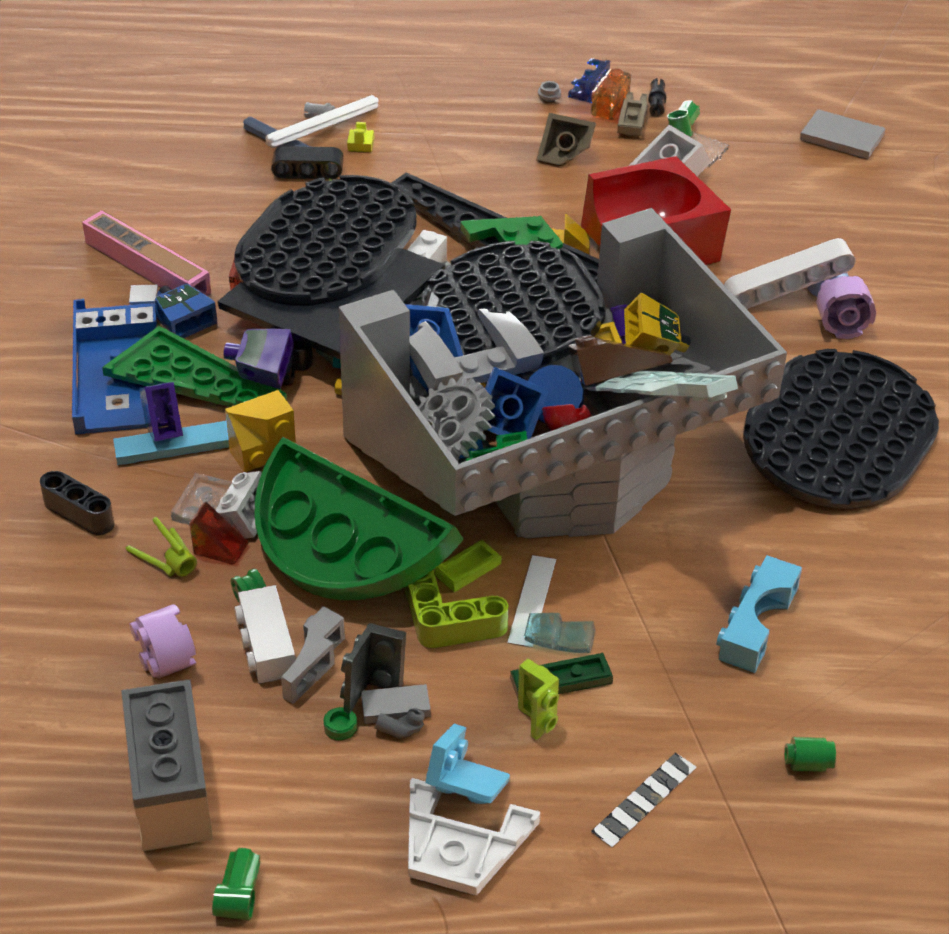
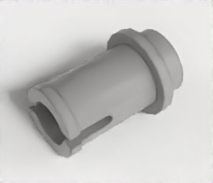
[304,102,335,118]

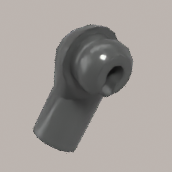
[374,708,425,739]

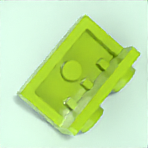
[518,658,559,740]

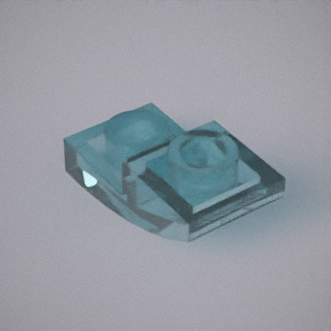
[524,613,596,653]

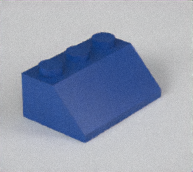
[405,304,463,394]

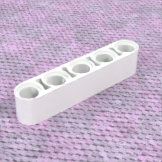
[724,238,856,309]

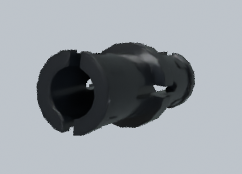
[648,78,667,117]

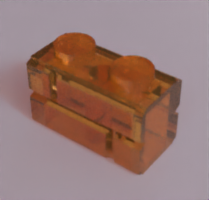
[591,68,631,120]

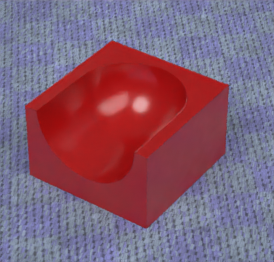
[581,156,731,265]

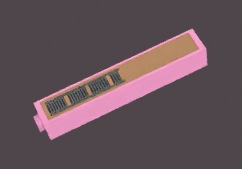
[82,211,211,296]

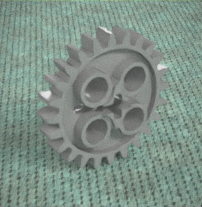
[417,377,495,462]

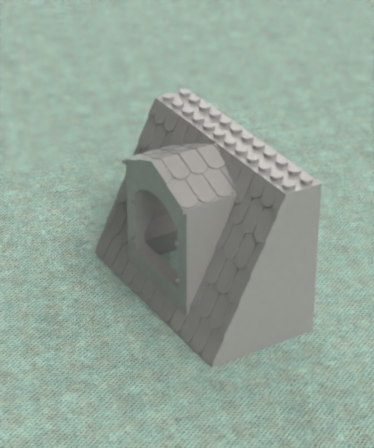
[339,208,787,538]

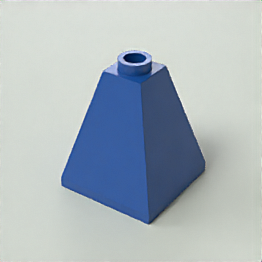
[485,367,549,439]

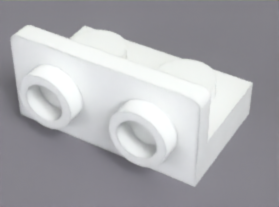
[213,471,262,539]

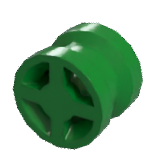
[230,568,266,602]

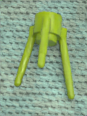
[126,517,197,577]

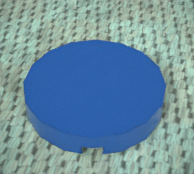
[528,365,584,423]

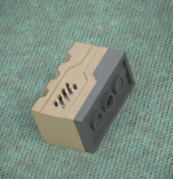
[121,679,213,851]

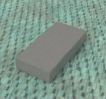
[361,684,431,724]

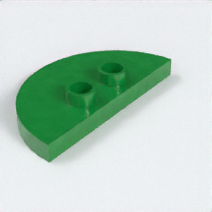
[254,437,464,600]

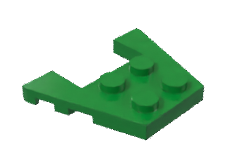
[461,216,563,249]

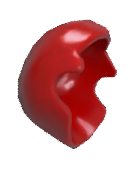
[542,404,591,431]

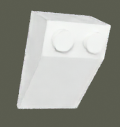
[629,125,711,176]

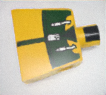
[624,293,691,355]

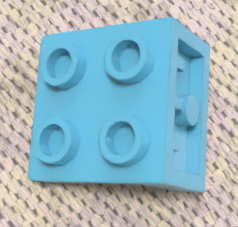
[425,724,510,804]

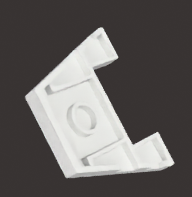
[408,778,540,896]

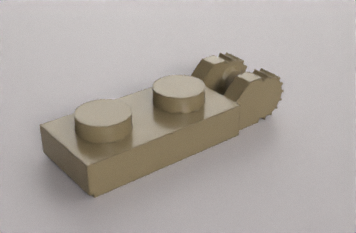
[617,92,648,136]

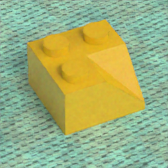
[225,390,296,472]

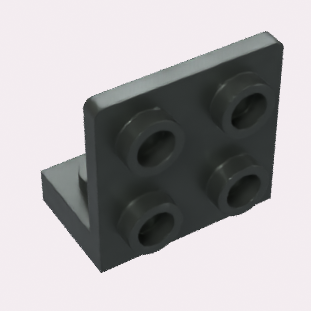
[340,623,406,713]

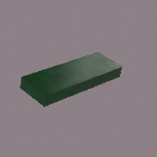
[510,653,613,699]

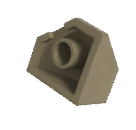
[537,113,596,166]

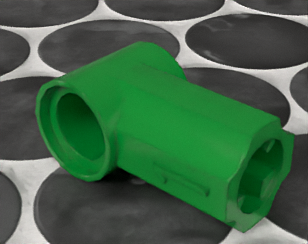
[667,101,700,137]
[212,848,261,920]

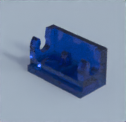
[568,58,610,103]

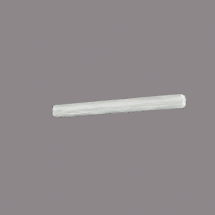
[265,95,379,148]

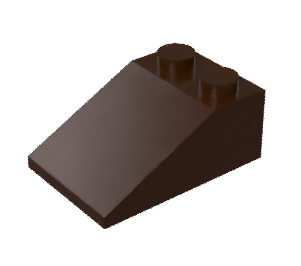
[568,335,673,386]

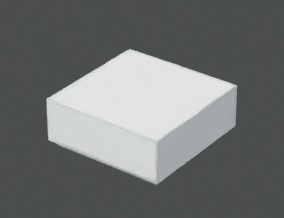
[129,285,158,306]

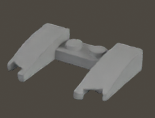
[410,309,544,391]

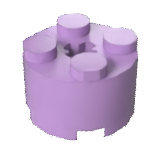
[816,276,876,339]
[129,604,196,678]

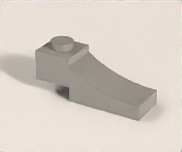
[281,607,345,704]

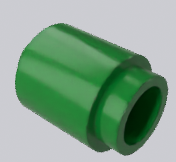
[784,737,836,772]

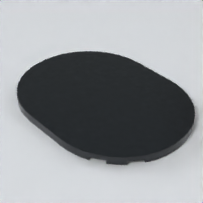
[234,175,417,304]
[422,241,606,366]
[743,349,939,509]

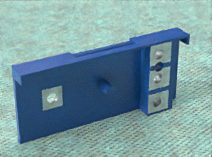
[72,299,161,434]

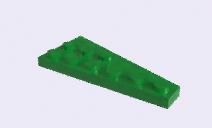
[102,326,287,407]

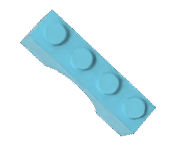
[716,555,802,673]

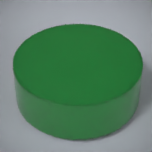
[323,707,357,740]

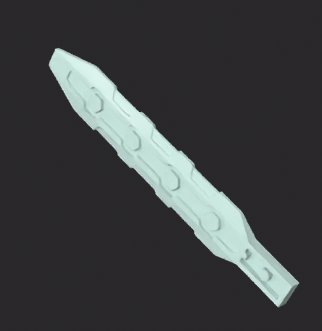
[574,370,738,402]

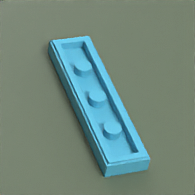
[113,421,229,465]

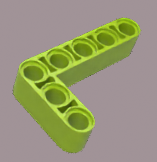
[404,570,508,648]

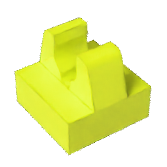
[347,122,374,152]

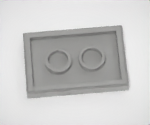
[800,109,885,159]

